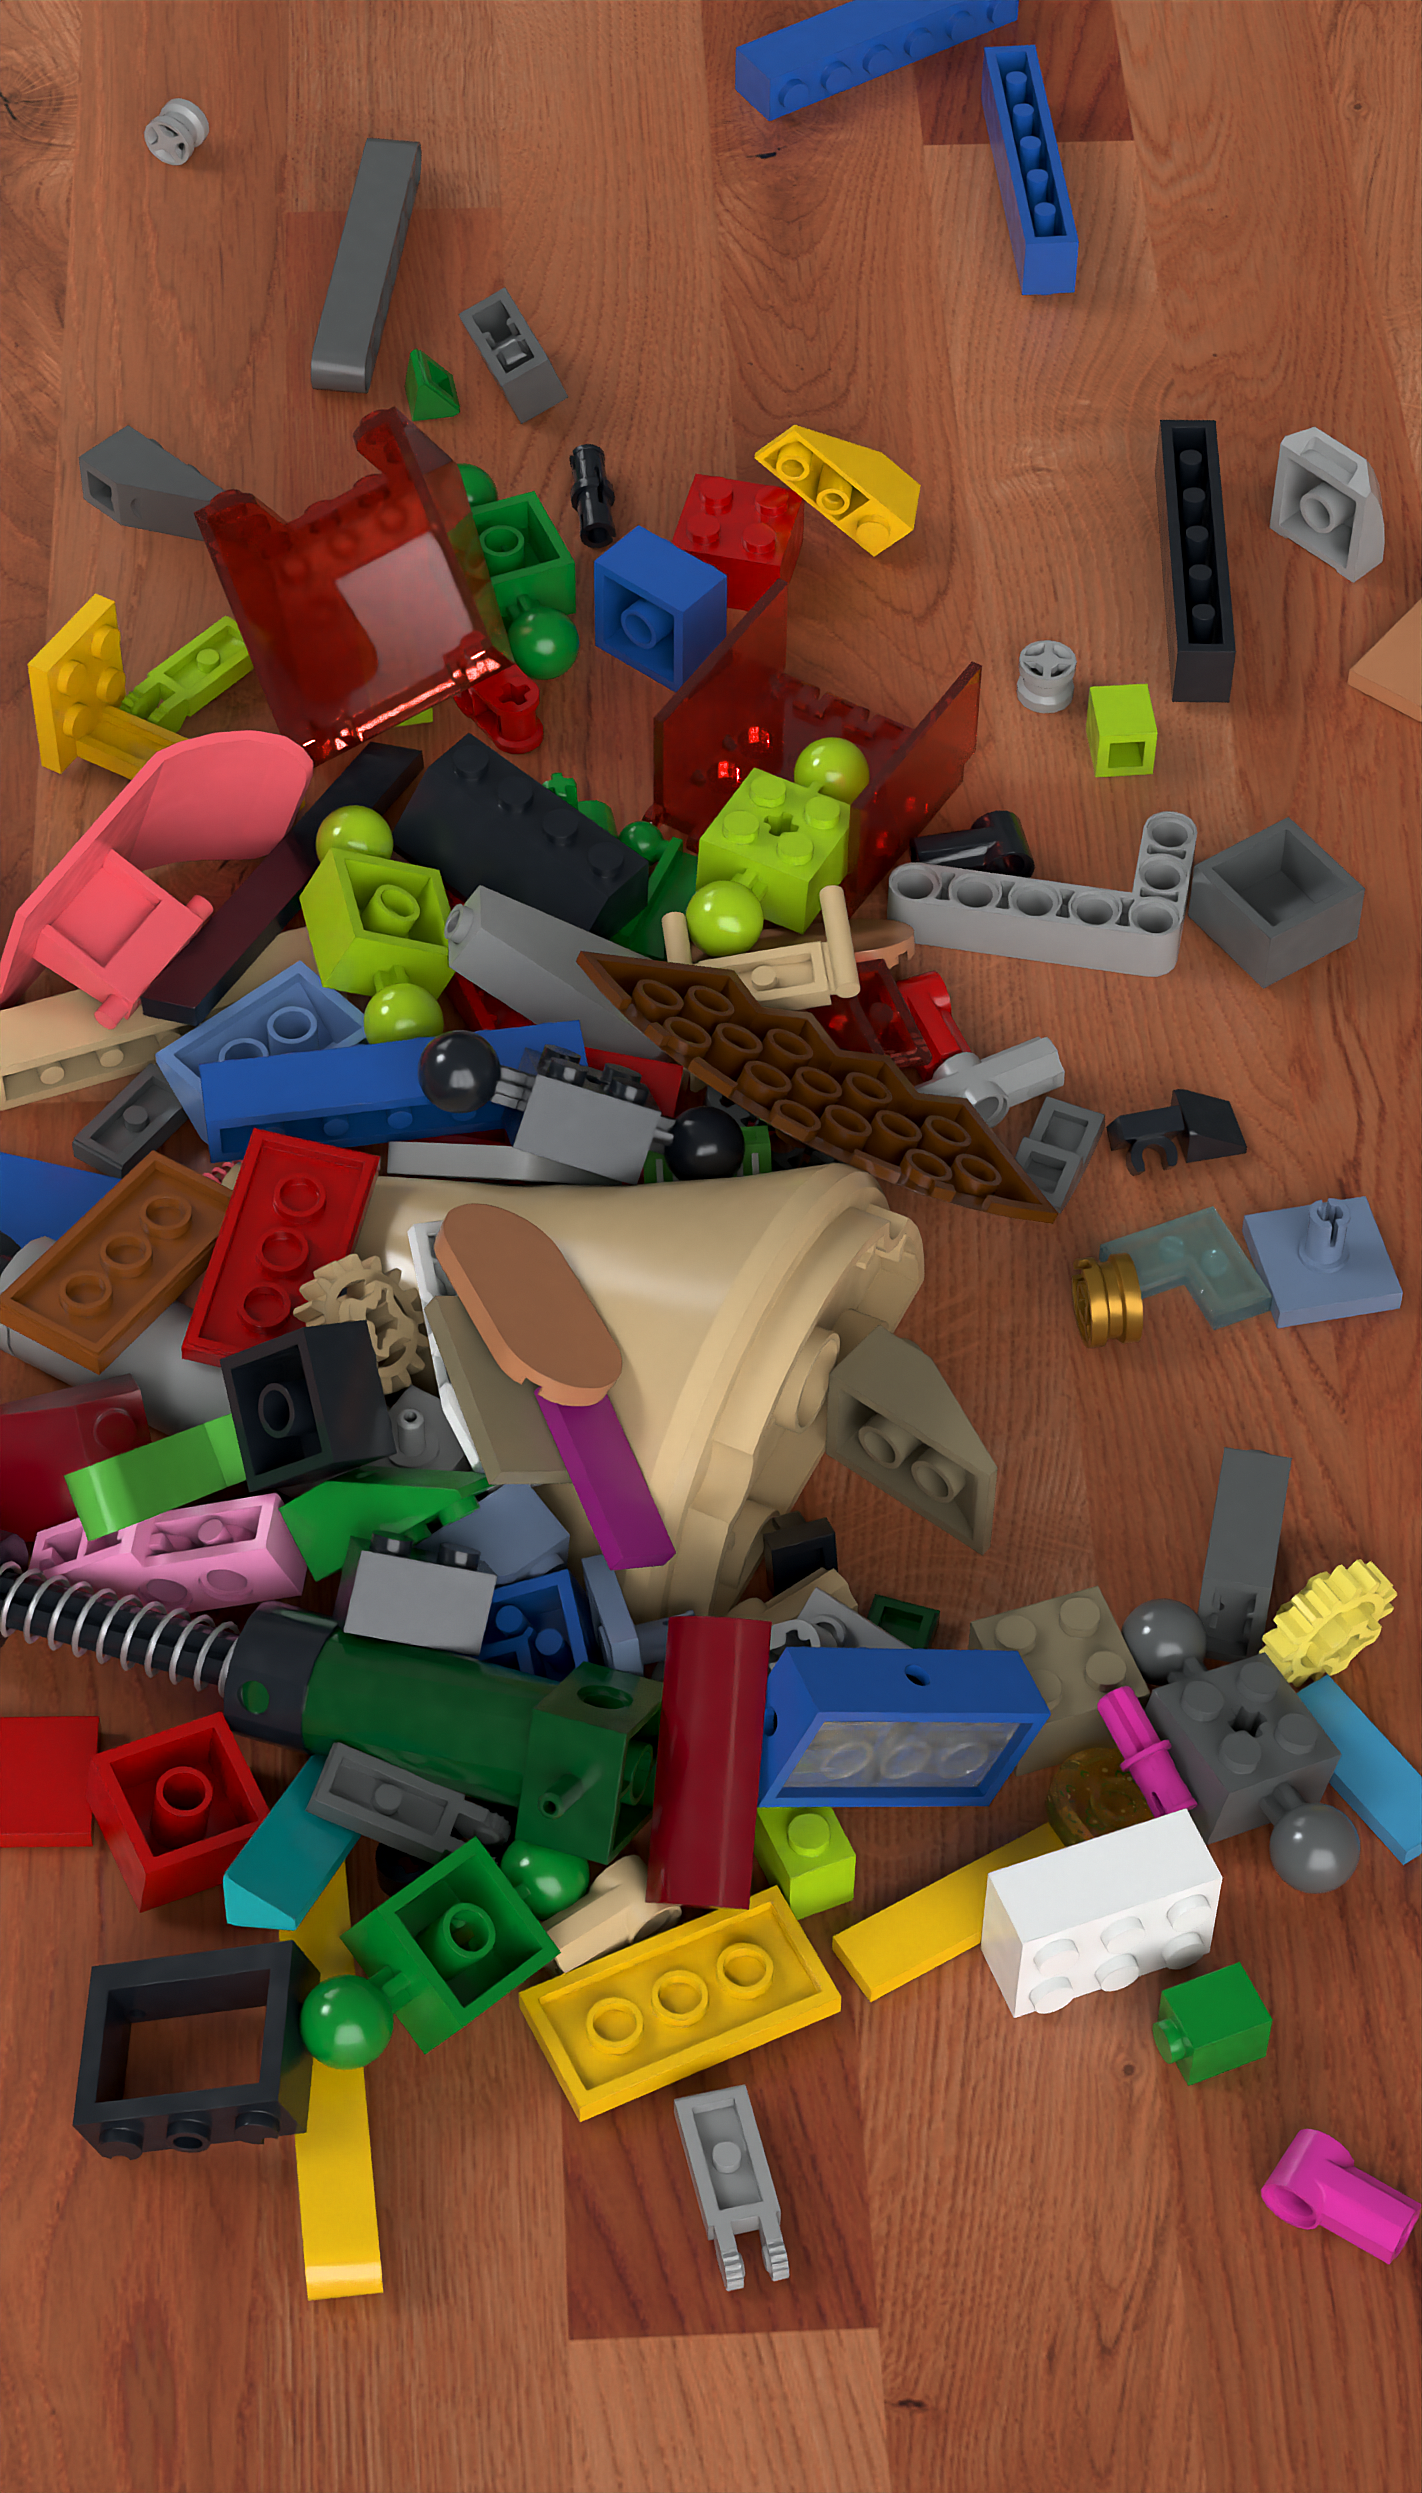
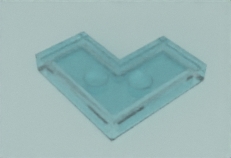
[1099,1206,1273,1330]

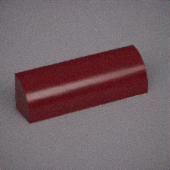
[645,1616,772,1910]

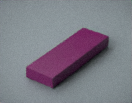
[534,1386,676,1571]

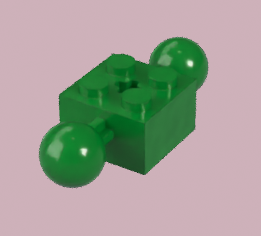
[427,463,580,680]
[299,1836,590,2070]

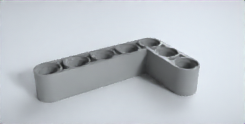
[887,811,1197,977]

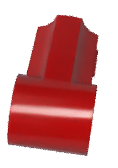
[874,970,972,1082]

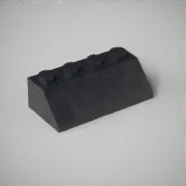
[392,733,649,941]

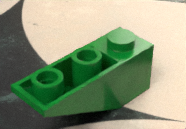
[278,1465,495,1582]

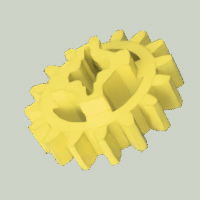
[1259,1559,1397,1687]

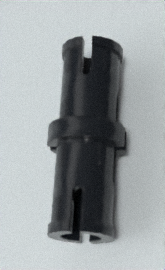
[569,444,616,548]

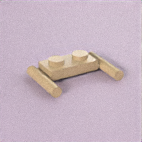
[662,885,860,1011]

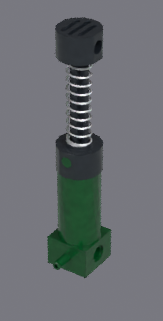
[0,1529,663,1865]

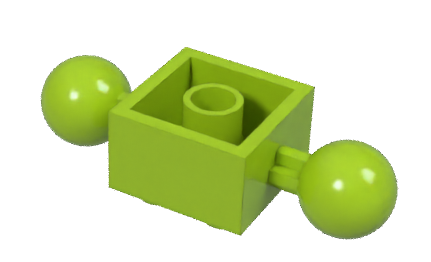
[685,737,870,958]
[299,805,456,1044]

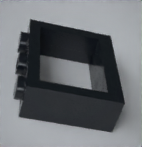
[72,1940,321,2160]

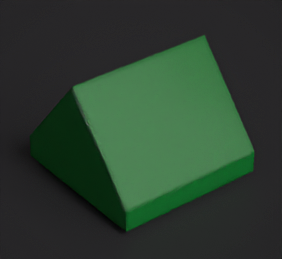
[404,348,460,421]

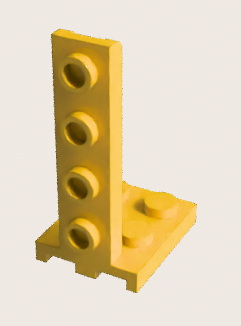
[27,593,305,814]

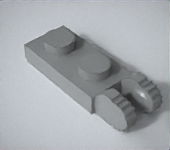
[674,2084,790,2291]

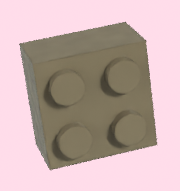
[968,1586,1150,1777]

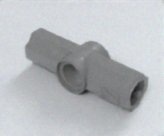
[914,1037,1065,1129]

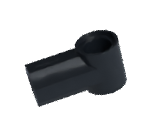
[909,811,1035,878]

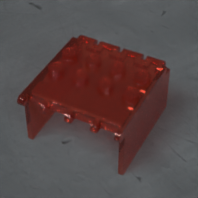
[642,578,982,920]

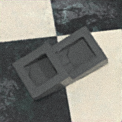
[1015,1096,1105,1214]

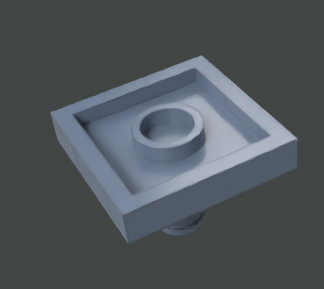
[1242,1196,1403,1328]
[581,1554,695,1677]

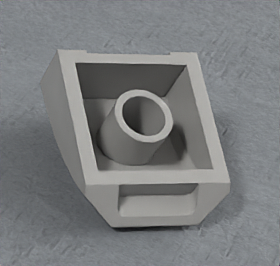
[1269,427,1385,583]

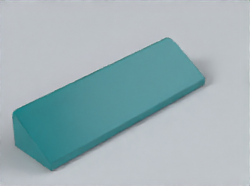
[223,1754,361,1931]

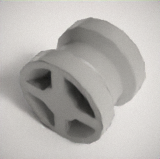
[144,98,209,165]
[1016,640,1077,713]

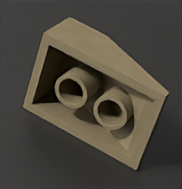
[826,1325,998,1556]

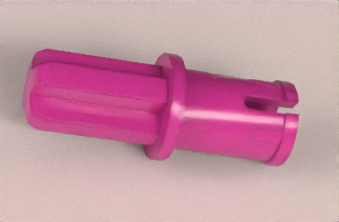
[1097,1686,1198,1818]

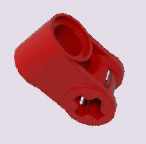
[448,648,544,754]

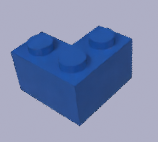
[448,1568,602,1682]

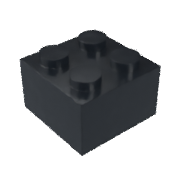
[219,1320,397,1493]

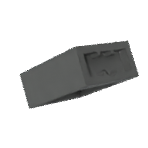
[1197,1447,1292,1663]

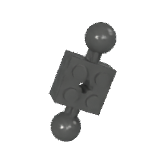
[1121,1598,1361,1894]

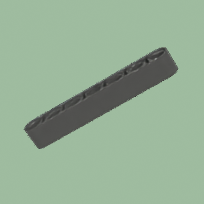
[311,138,422,394]

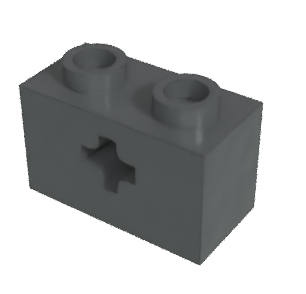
[458,287,568,424]

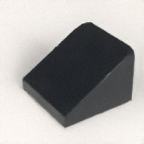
[1171,1089,1247,1163]

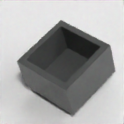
[1188,817,1365,989]

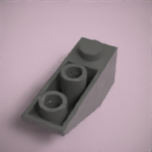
[79,425,246,549]

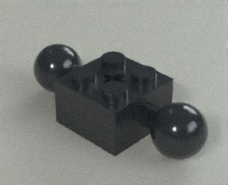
[417,1030,745,1186]

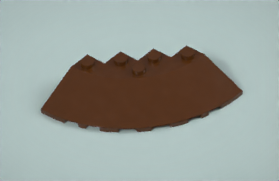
[576,951,1058,1224]

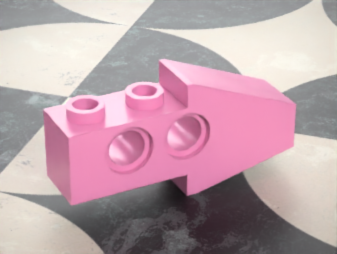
[28,1493,307,1621]

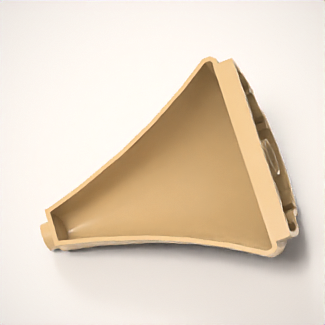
[221,1163,925,1625]

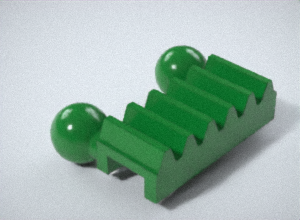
[609,821,698,962]

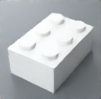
[980,1808,1223,2018]

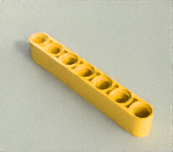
[279,1860,383,2301]

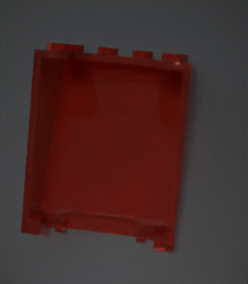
[193,406,515,769]

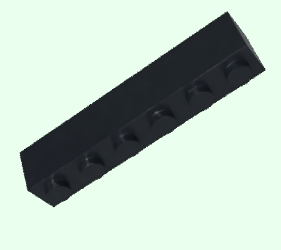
[1155,420,1236,703]

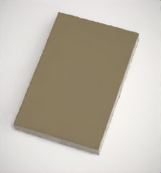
[424,1296,572,1485]

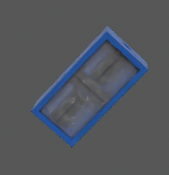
[757,1646,1051,1807]

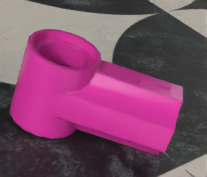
[1261,2128,1422,2265]

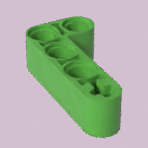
[64,1413,246,1541]

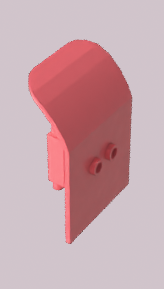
[0,730,313,1029]

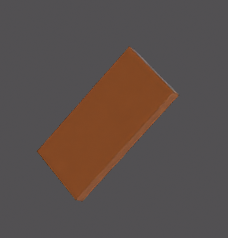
[0,1150,233,1375]

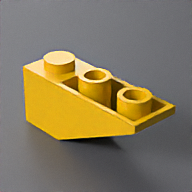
[754,425,921,557]

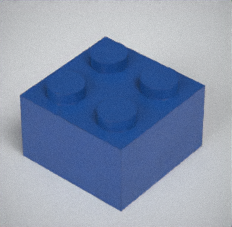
[594,525,727,697]

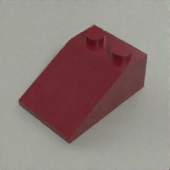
[0,1373,152,1543]

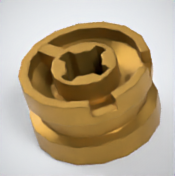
[1072,1252,1143,1348]

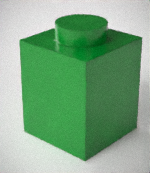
[1152,1962,1273,2086]

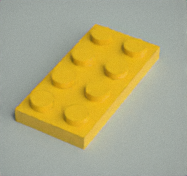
[519,1885,841,2122]

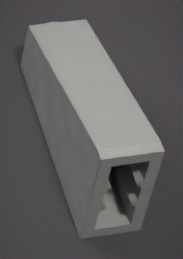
[444,885,670,1062]

